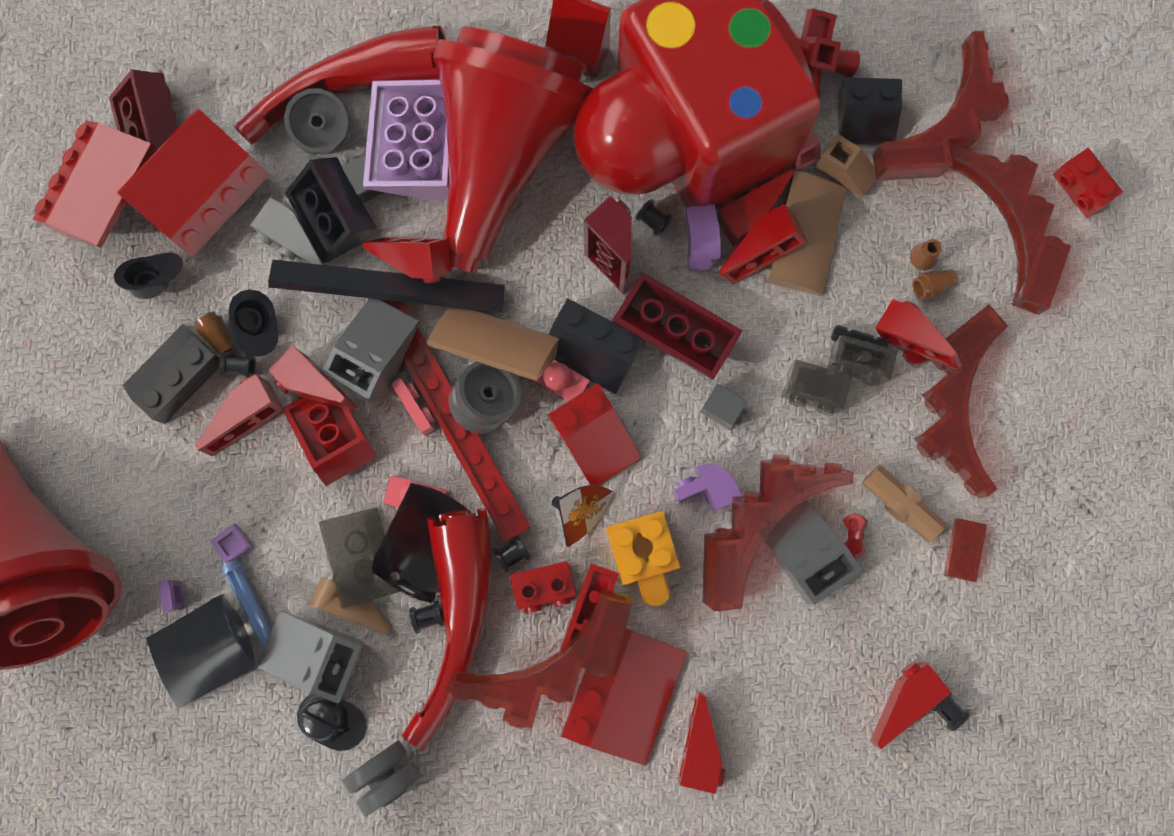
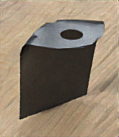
[372,483,471,603]
[146,594,255,709]

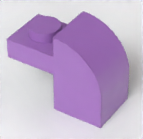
[685,204,721,271]
[673,464,743,512]

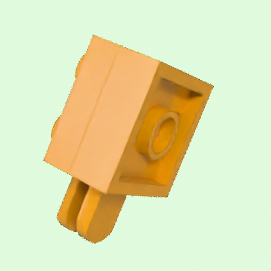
[605,511,680,606]

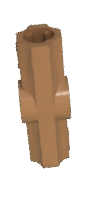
[861,464,947,542]

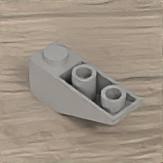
[251,198,324,265]

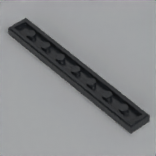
[268,259,505,313]

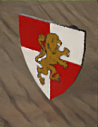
[552,485,614,548]

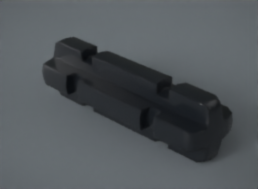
[831,325,888,356]

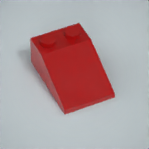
[545,0,611,77]
[283,380,377,486]
[546,383,641,485]

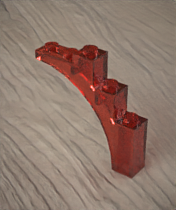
[873,31,1009,181]
[942,145,1071,315]
[914,304,1008,498]
[702,454,854,611]
[445,589,632,729]

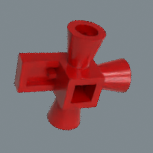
[796,8,860,100]

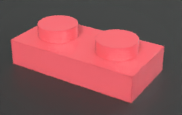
[391,378,435,436]

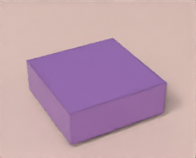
[210,523,253,564]
[158,580,184,612]

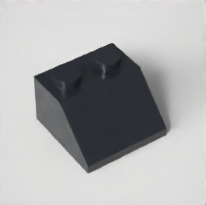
[838,77,902,146]

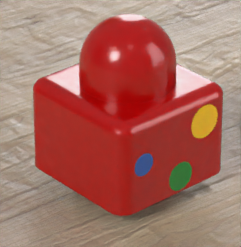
[574,0,820,208]

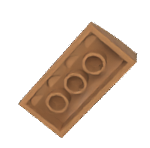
[766,170,846,296]
[427,307,560,381]

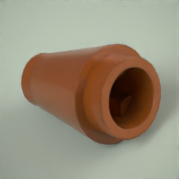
[910,239,942,271]
[912,269,958,301]
[195,311,235,356]

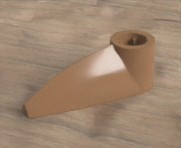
[309,577,391,635]

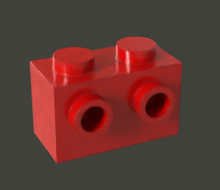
[1052,147,1123,219]
[509,561,576,614]

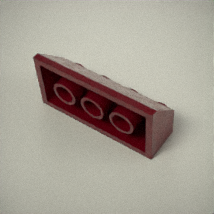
[109,69,178,157]
[584,195,632,294]
[612,272,743,380]

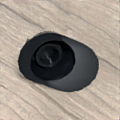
[114,252,183,299]
[228,289,278,357]
[297,694,366,751]

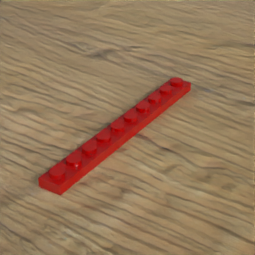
[382,300,531,543]

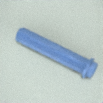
[221,559,272,649]

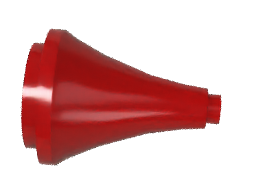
[433,26,593,273]
[0,441,122,670]

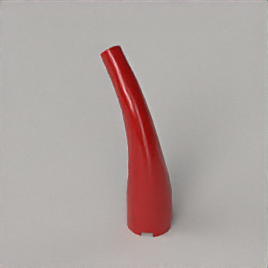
[234,25,446,145]
[401,508,491,750]

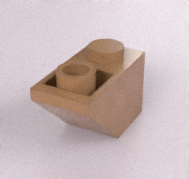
[815,133,878,198]

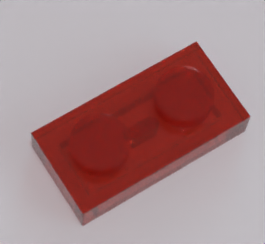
[944,518,987,582]

